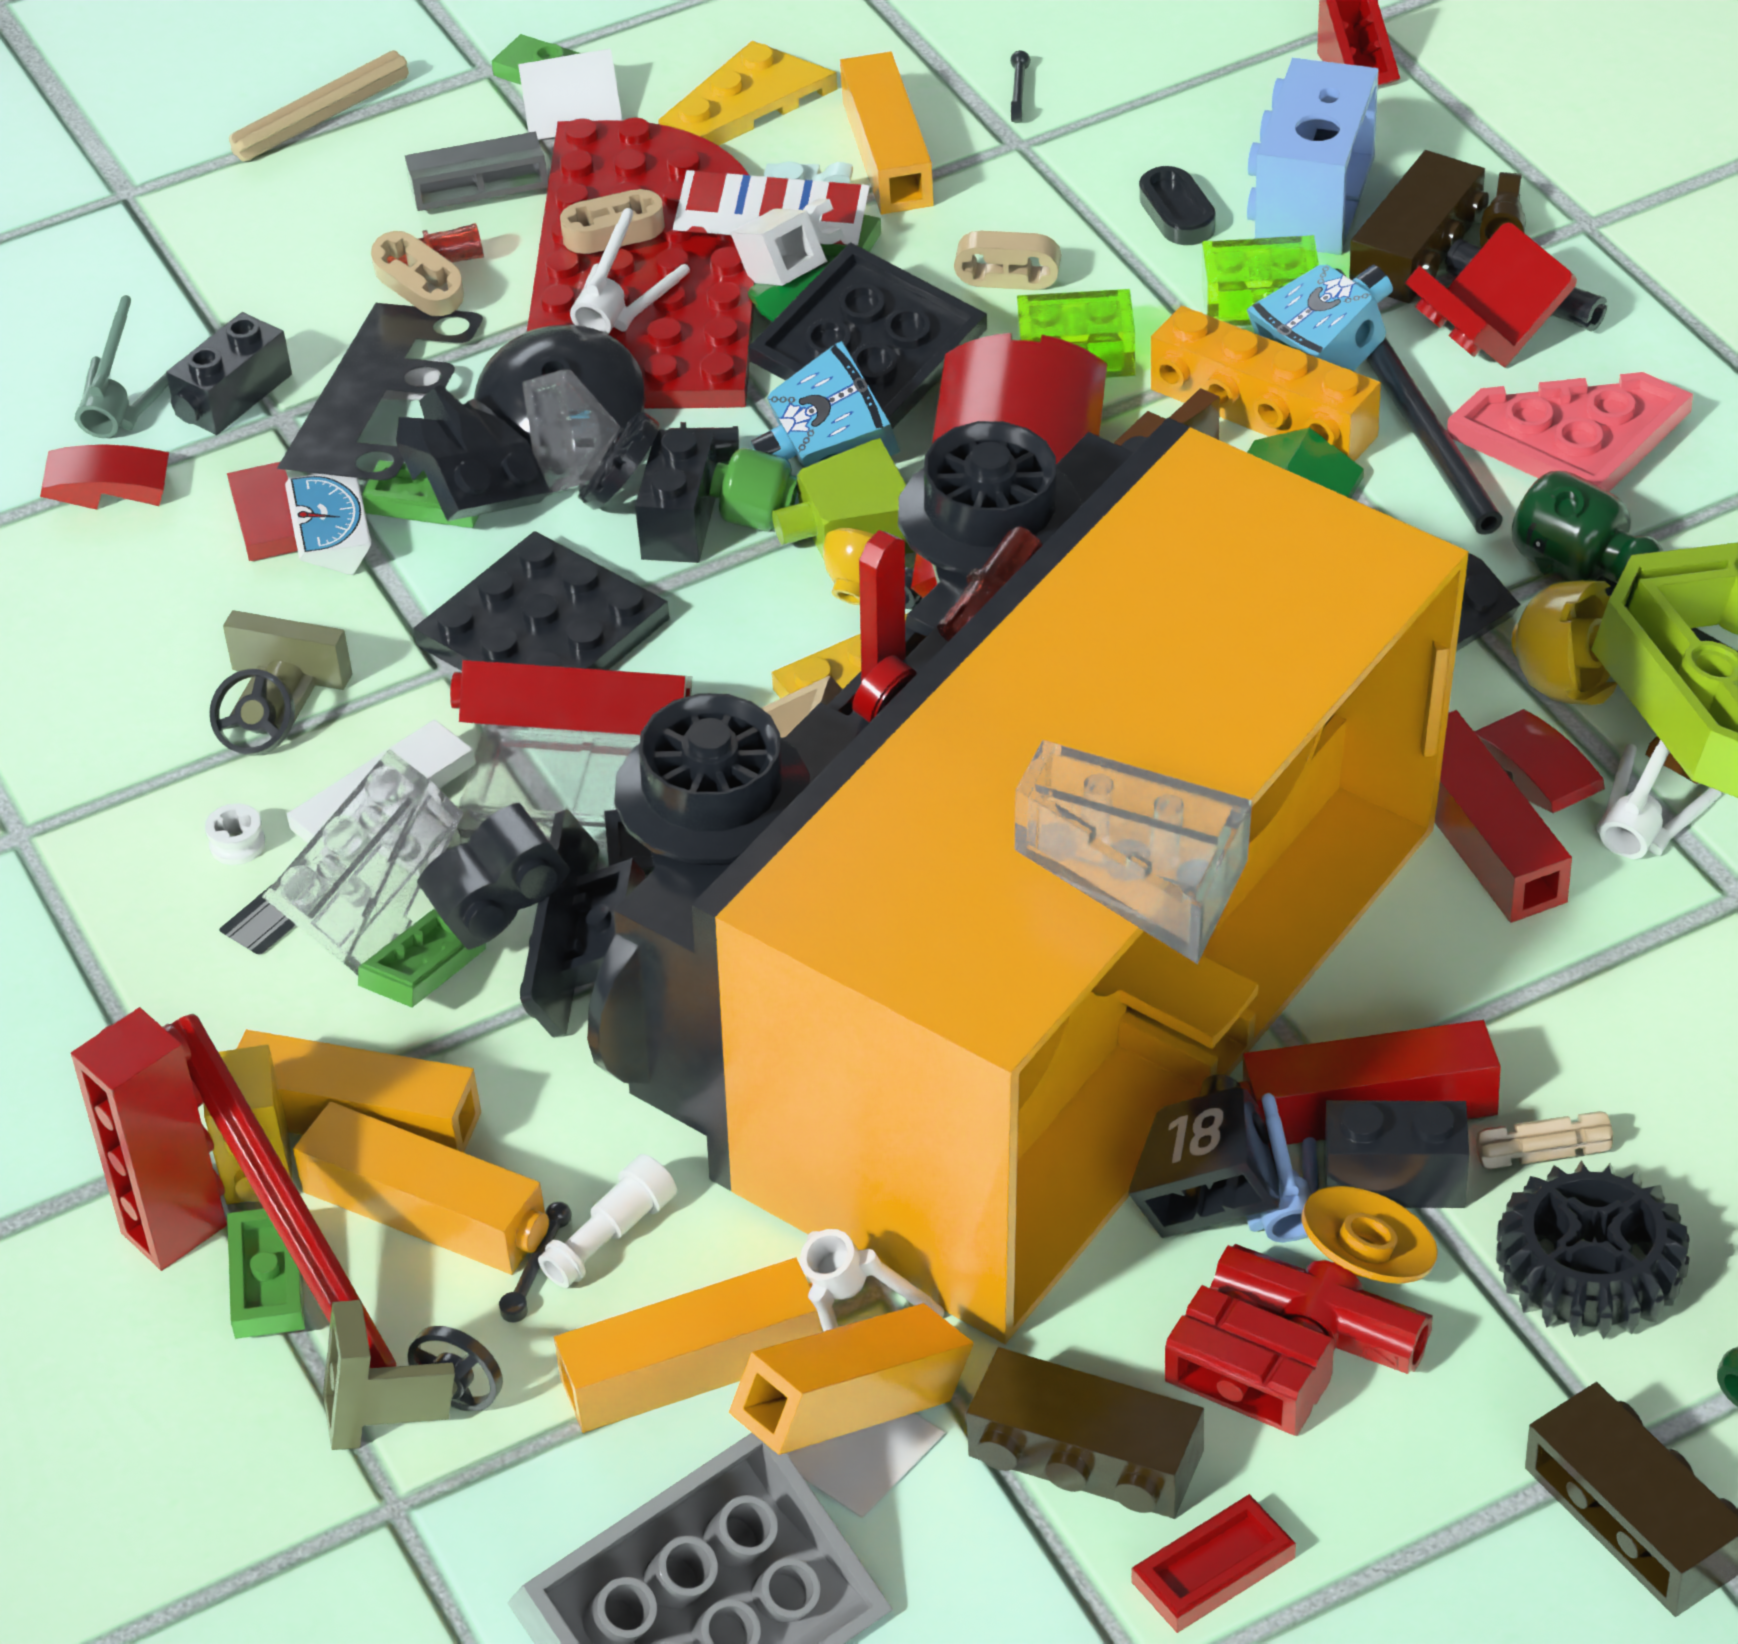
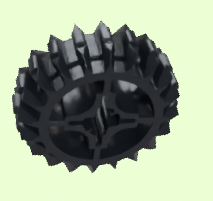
[1496,1160,1690,1340]

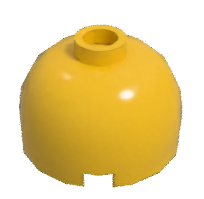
[1511,580,1618,705]

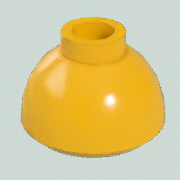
[823,528,874,605]

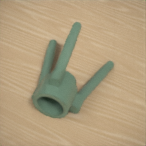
[74,295,168,438]

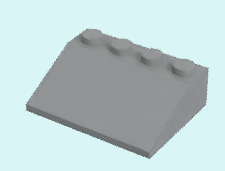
[507,1432,893,1644]

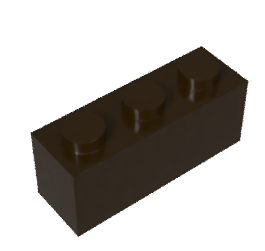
[1349,150,1489,304]
[966,1347,1204,1519]
[1525,1381,1738,1618]

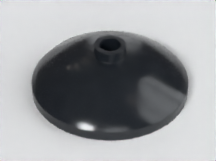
[474,324,646,475]

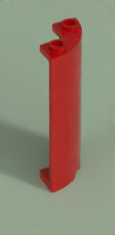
[911,333,1107,598]

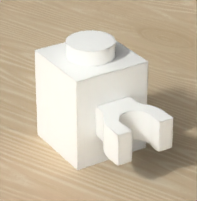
[730,199,845,286]

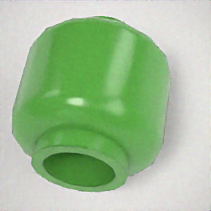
[709,448,798,532]

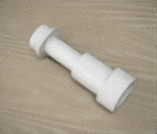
[538,1154,677,1288]

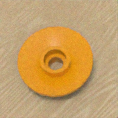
[1301,1186,1438,1284]

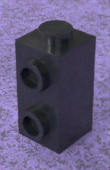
[166,312,292,435]

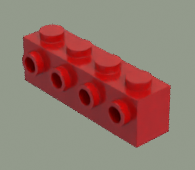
[70,1007,227,1271]

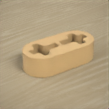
[560,189,665,254]
[371,230,464,316]
[954,230,1062,290]

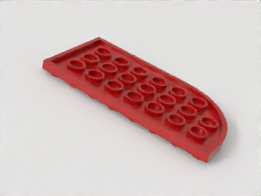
[527,117,755,409]

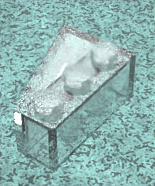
[1015,740,1252,964]
[262,749,464,977]

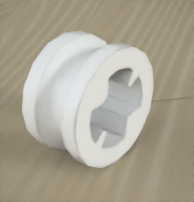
[205,803,265,865]

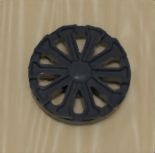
[578,412,660,510]

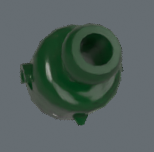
[1511,471,1664,583]

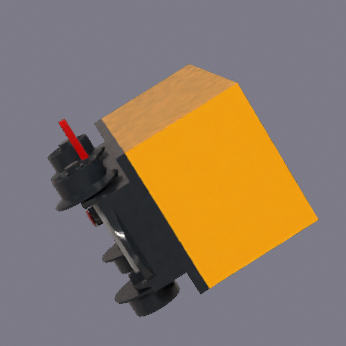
[587,417,1469,1345]

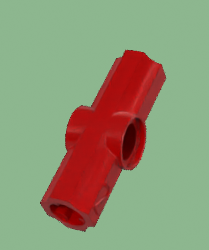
[1210,1244,1433,1374]

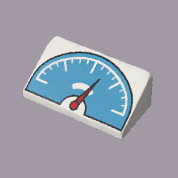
[285,474,371,575]

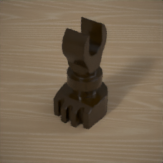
[1480,172,1526,248]

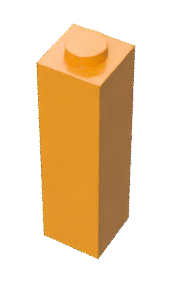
[840,51,934,215]
[236,1029,482,1153]
[293,1101,549,1275]
[553,1257,823,1433]
[728,1303,974,1455]

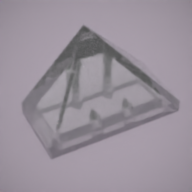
[522,370,620,496]

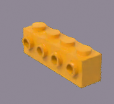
[1151,305,1381,461]

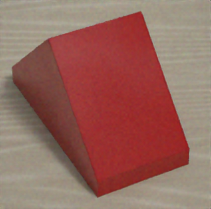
[1317,0,1401,86]

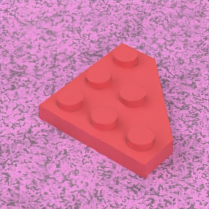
[1447,372,1693,492]

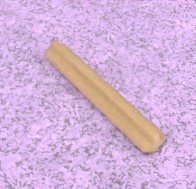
[229,50,409,162]

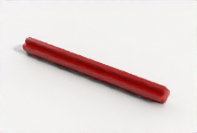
[171,1013,397,1368]

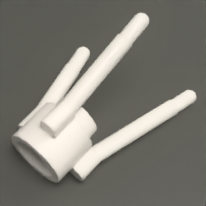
[570,208,690,334]
[1596,740,1722,860]
[799,1229,944,1331]

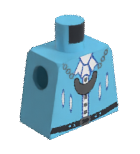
[1247,264,1393,371]
[750,341,900,468]

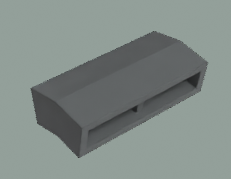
[404,131,549,211]

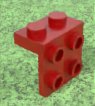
[1405,223,1577,368]

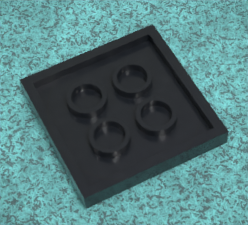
[748,242,987,430]
[413,531,670,671]

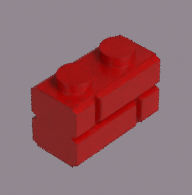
[1165,1285,1334,1436]

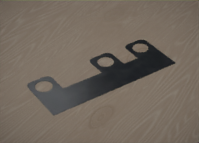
[277,302,483,480]

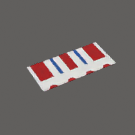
[672,170,870,246]

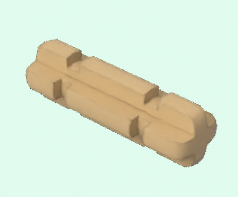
[1476,1111,1613,1170]

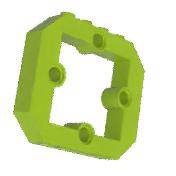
[1591,542,1738,798]

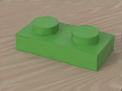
[227,1208,305,1339]

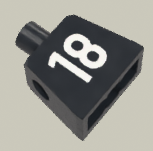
[1128,1074,1280,1238]

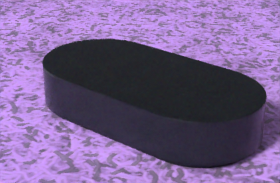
[1139,166,1216,245]

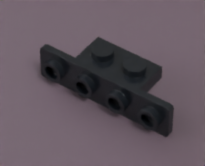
[520,809,646,1038]

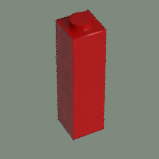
[450,660,693,735]
[1435,710,1572,923]
[1239,1019,1501,1145]

